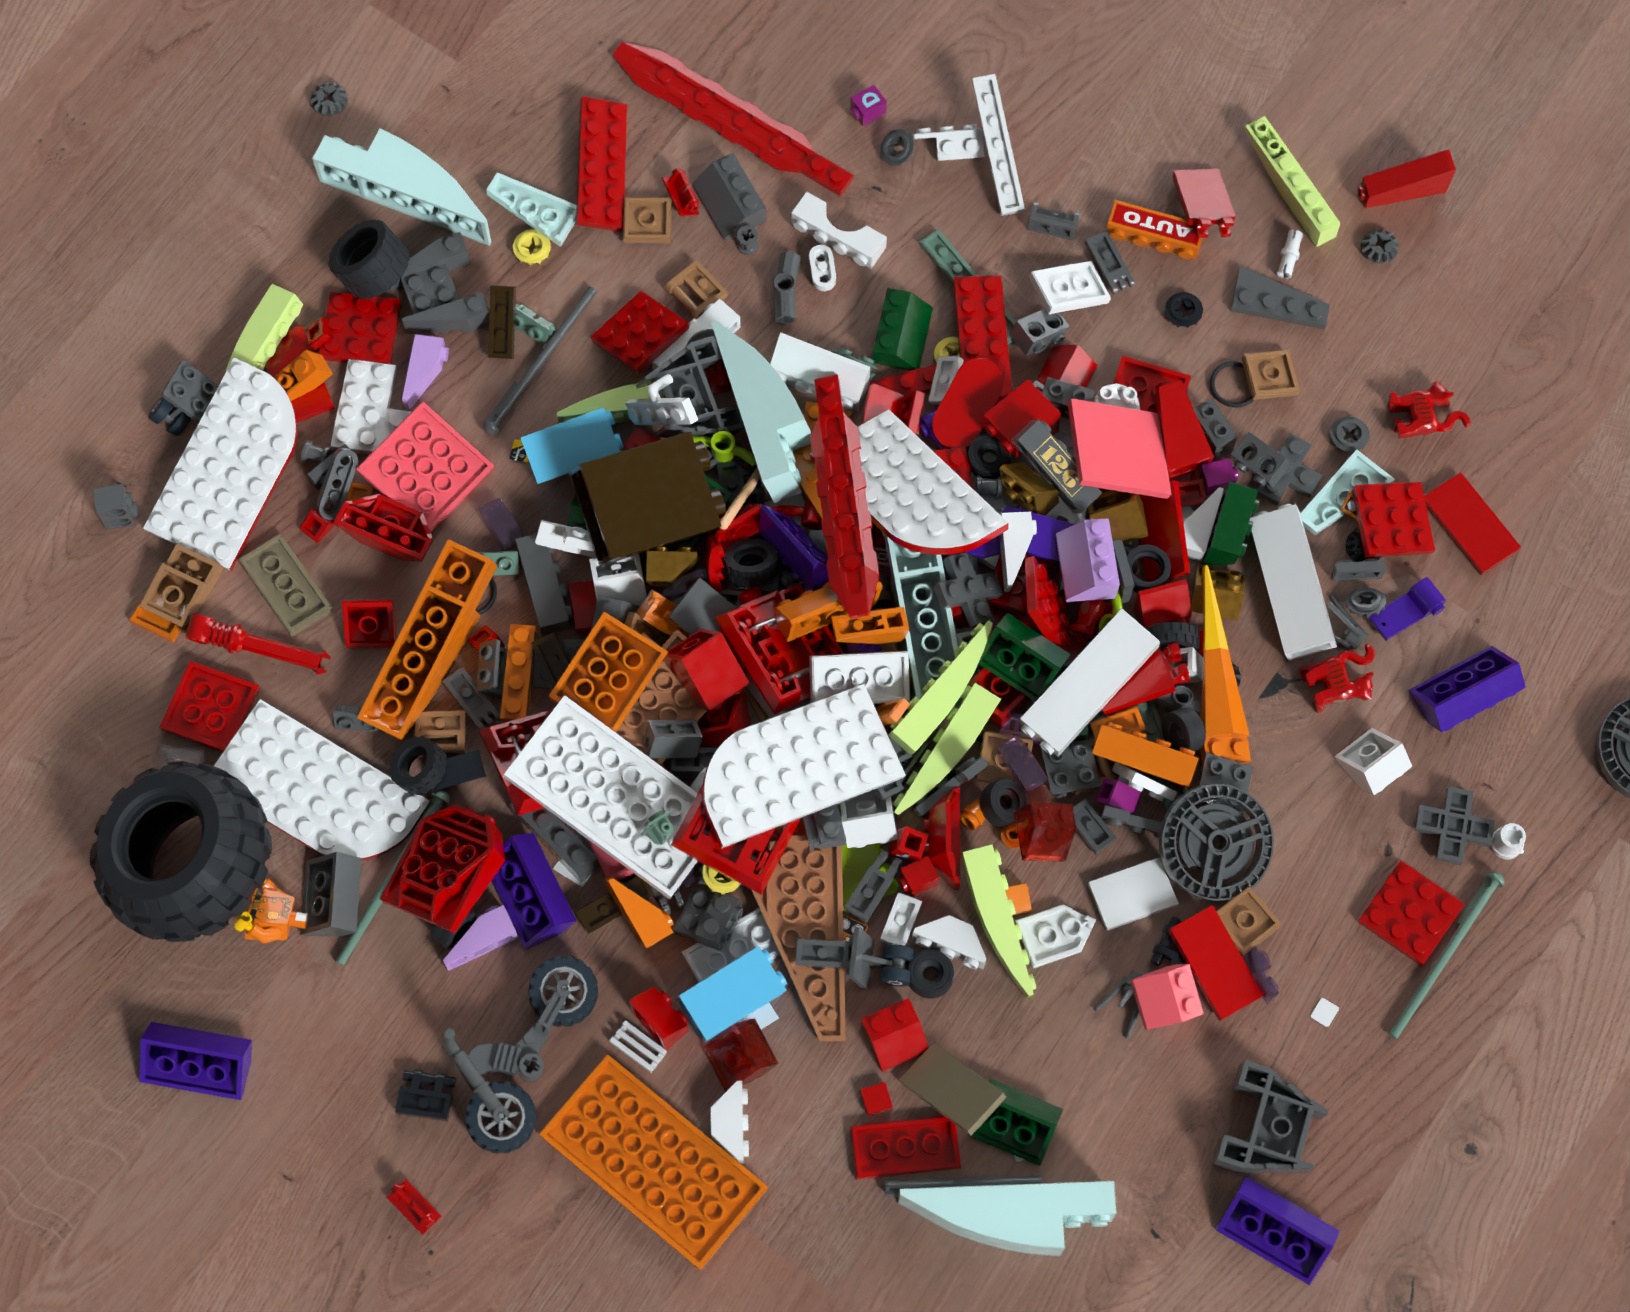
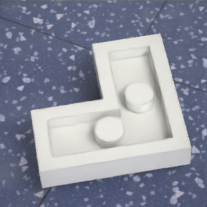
[1112,762,1177,801]

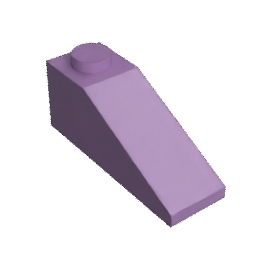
[402,334,449,410]
[443,905,518,971]

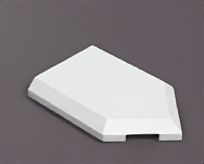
[1015,904,1096,969]

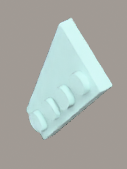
[487,172,576,247]
[1300,450,1395,535]

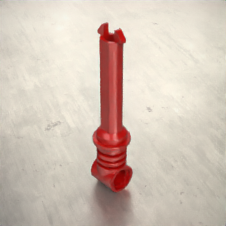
[185,614,331,675]

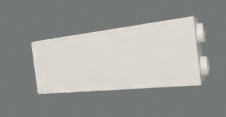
[1250,504,1337,661]
[1020,609,1160,757]

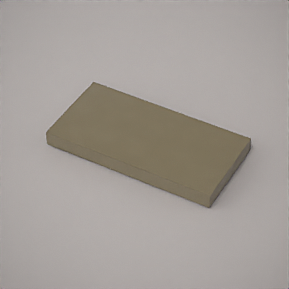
[238,533,334,637]
[899,1043,1006,1136]

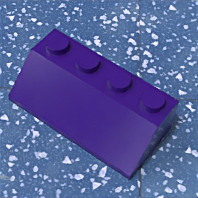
[760,504,829,591]
[1409,646,1526,733]
[492,833,576,950]
[139,1022,252,1100]
[1216,1176,1340,1285]

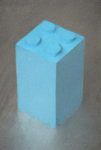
[521,407,623,484]
[676,946,787,1044]

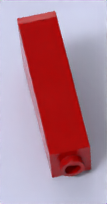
[1358,149,1456,208]
[1155,380,1214,479]

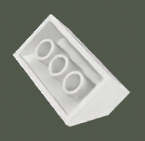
[771,333,870,411]

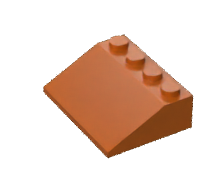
[549,612,668,733]

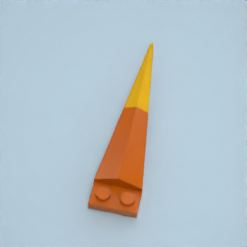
[1200,565,1251,765]

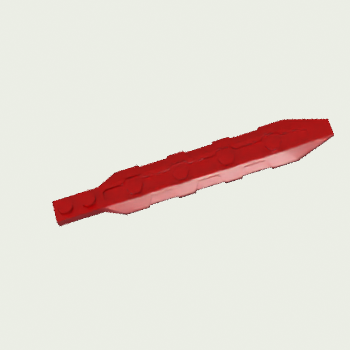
[612,42,853,196]
[810,374,879,619]

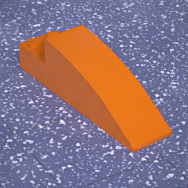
[357,539,497,740]

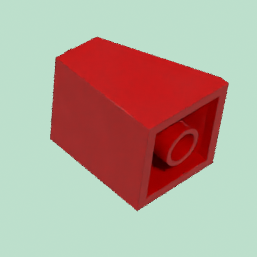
[983,379,1061,458]
[664,629,749,711]

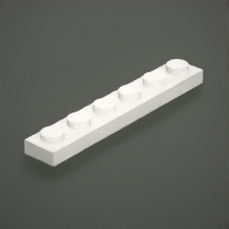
[972,74,1025,216]

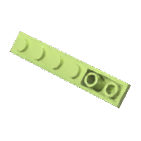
[1245,116,1340,247]
[225,284,303,373]
[557,383,650,424]
[888,620,993,755]
[893,683,1001,815]
[960,845,1036,998]

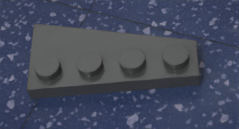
[1231,266,1330,329]

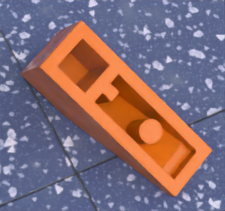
[831,607,909,644]

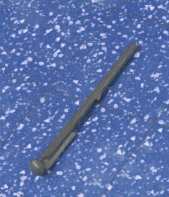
[483,287,597,436]

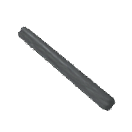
[885,1176,1042,1197]

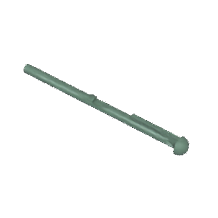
[335,790,450,966]
[1388,872,1504,1040]

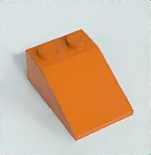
[602,876,674,948]

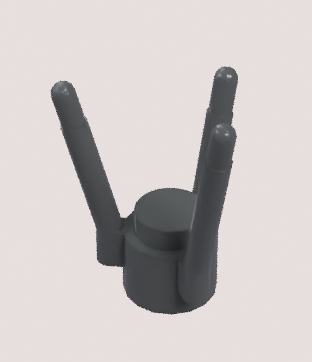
[1328,595,1369,650]
[1094,971,1142,1039]

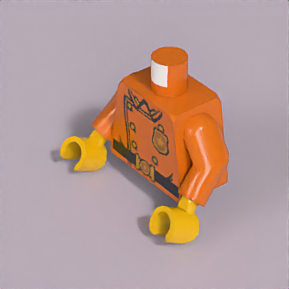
[235,878,308,944]

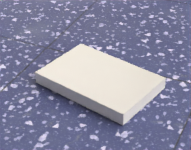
[1029,261,1111,314]
[1088,857,1179,931]

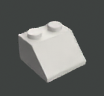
[1334,728,1412,795]
[840,791,898,848]

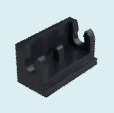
[436,750,486,790]

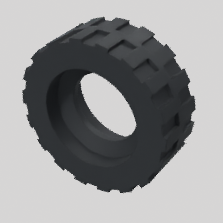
[723,538,779,588]
[1146,622,1200,652]
[389,736,447,795]

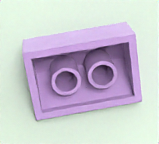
[1056,518,1120,602]

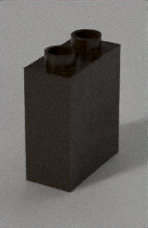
[569,431,726,566]

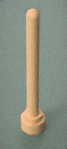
[719,466,761,530]

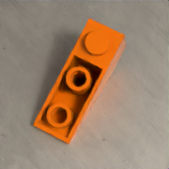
[273,350,333,401]

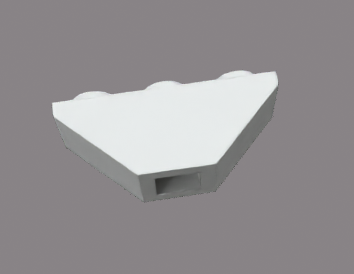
[912,915,986,969]
[711,1081,749,1164]

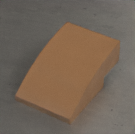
[139,543,224,628]

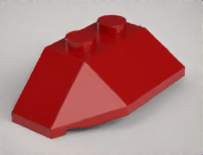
[333,494,433,562]
[704,503,788,572]
[924,786,960,890]

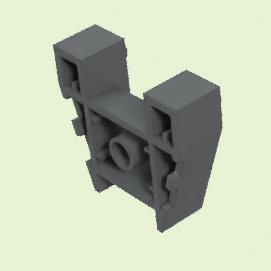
[390,232,490,334]
[636,336,745,438]
[1211,1060,1328,1173]

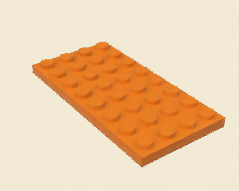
[539,1054,769,1271]

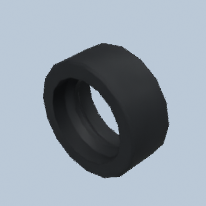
[1127,544,1171,593]

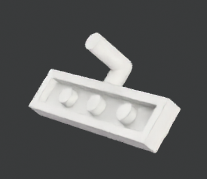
[625,374,698,425]

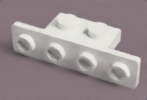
[911,124,985,161]
[535,520,596,558]

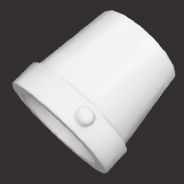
[1490,823,1526,860]

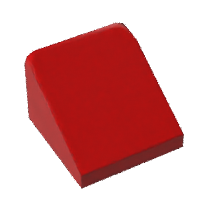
[299,508,334,543]
[467,625,505,654]

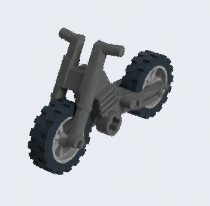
[443,956,598,1154]

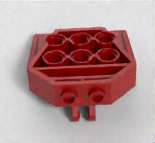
[380,805,505,934]

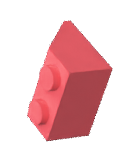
[1131,964,1203,1030]

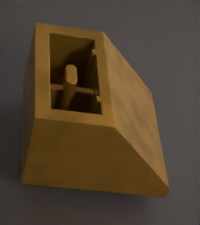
[1000,462,1059,516]
[1088,490,1148,544]
[646,547,699,587]
[1190,565,1245,621]

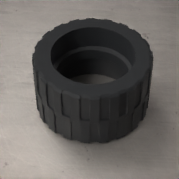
[328,219,410,299]

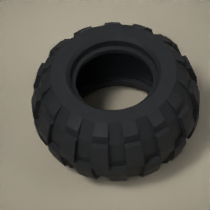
[90,761,272,942]

